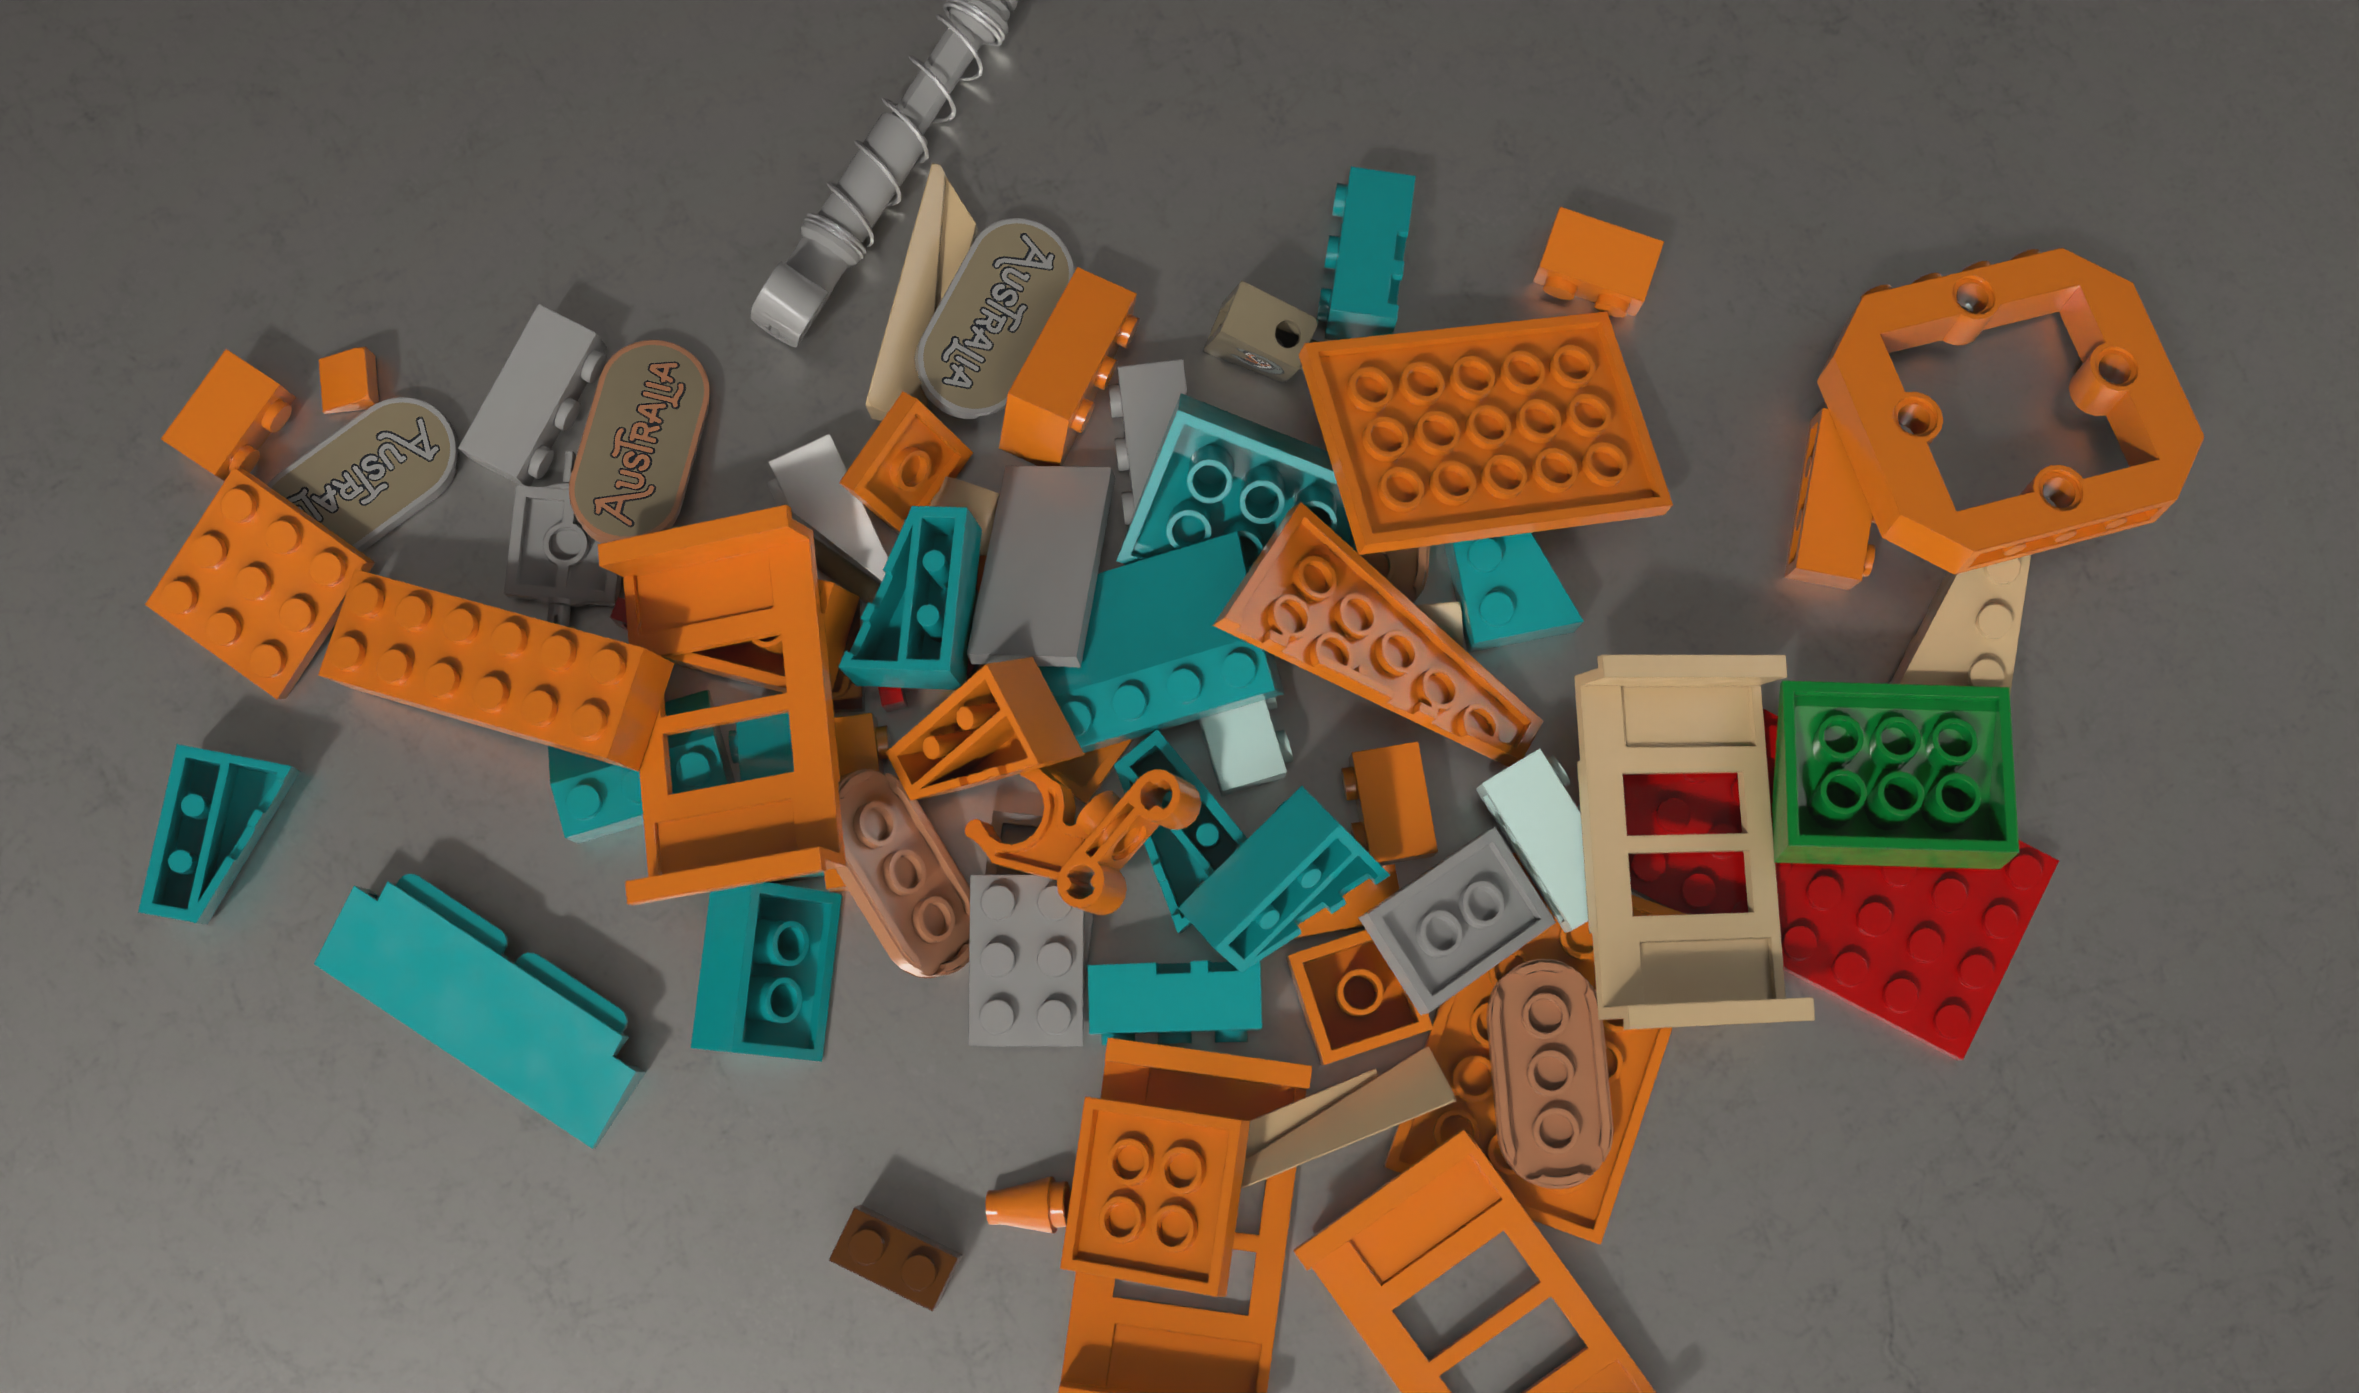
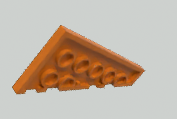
[1213,502,1544,767]

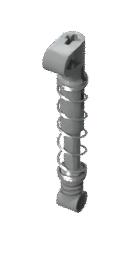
[750,0,1020,347]

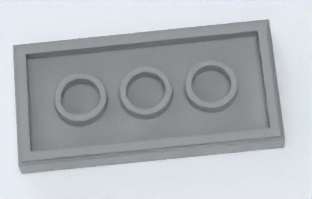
[967,466,1115,667]

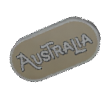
[914,218,1074,419]
[267,397,459,552]

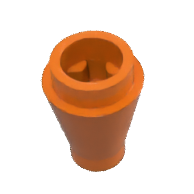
[985,1176,1071,1234]

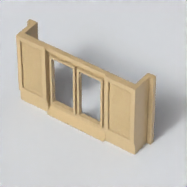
[1574,655,1815,1030]

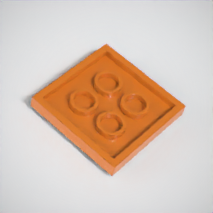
[145,467,375,700]
[1060,1097,1250,1297]

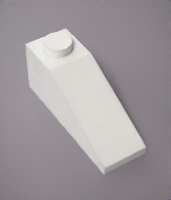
[767,434,888,585]

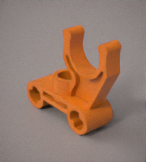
[965,766,1201,915]

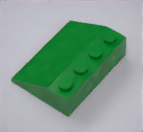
[1772,680,2019,869]

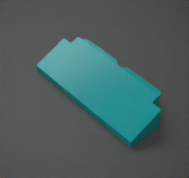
[314,874,646,1149]

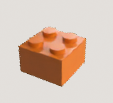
[1285,930,1433,1065]

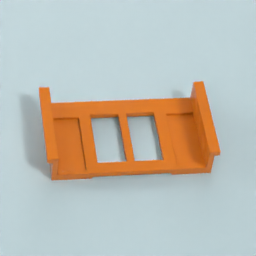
[598,505,846,905]
[1058,1038,1312,1393]
[1294,1128,1657,1393]

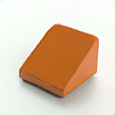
[319,347,379,414]

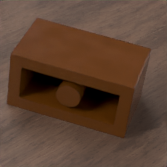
[828,1205,963,1311]

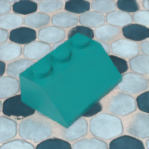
[548,689,735,844]
[691,882,842,1062]

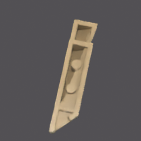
[866,163,977,421]
[1241,1047,1456,1189]

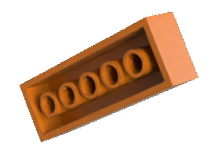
[318,569,674,771]

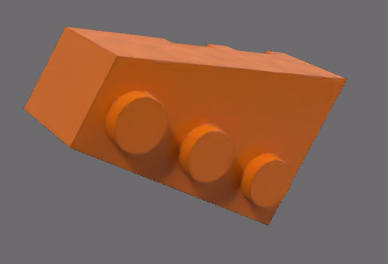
[999,267,1140,466]
[886,657,1085,801]

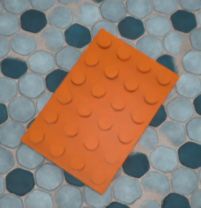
[1298,311,1673,555]
[1383,852,1688,1245]

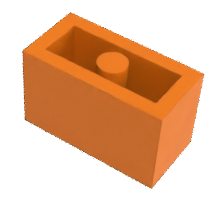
[1533,207,1664,317]
[161,349,296,481]
[1341,741,1438,865]

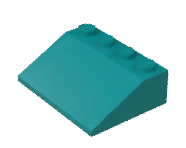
[1116,393,1358,569]
[1038,531,1285,753]

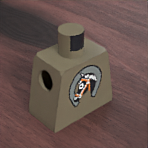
[1203,281,1319,383]

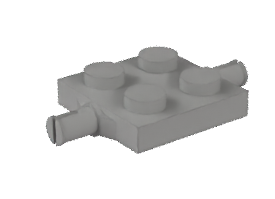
[504,451,622,627]

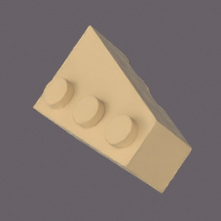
[1888,555,2031,693]

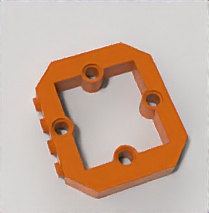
[1817,248,2205,575]

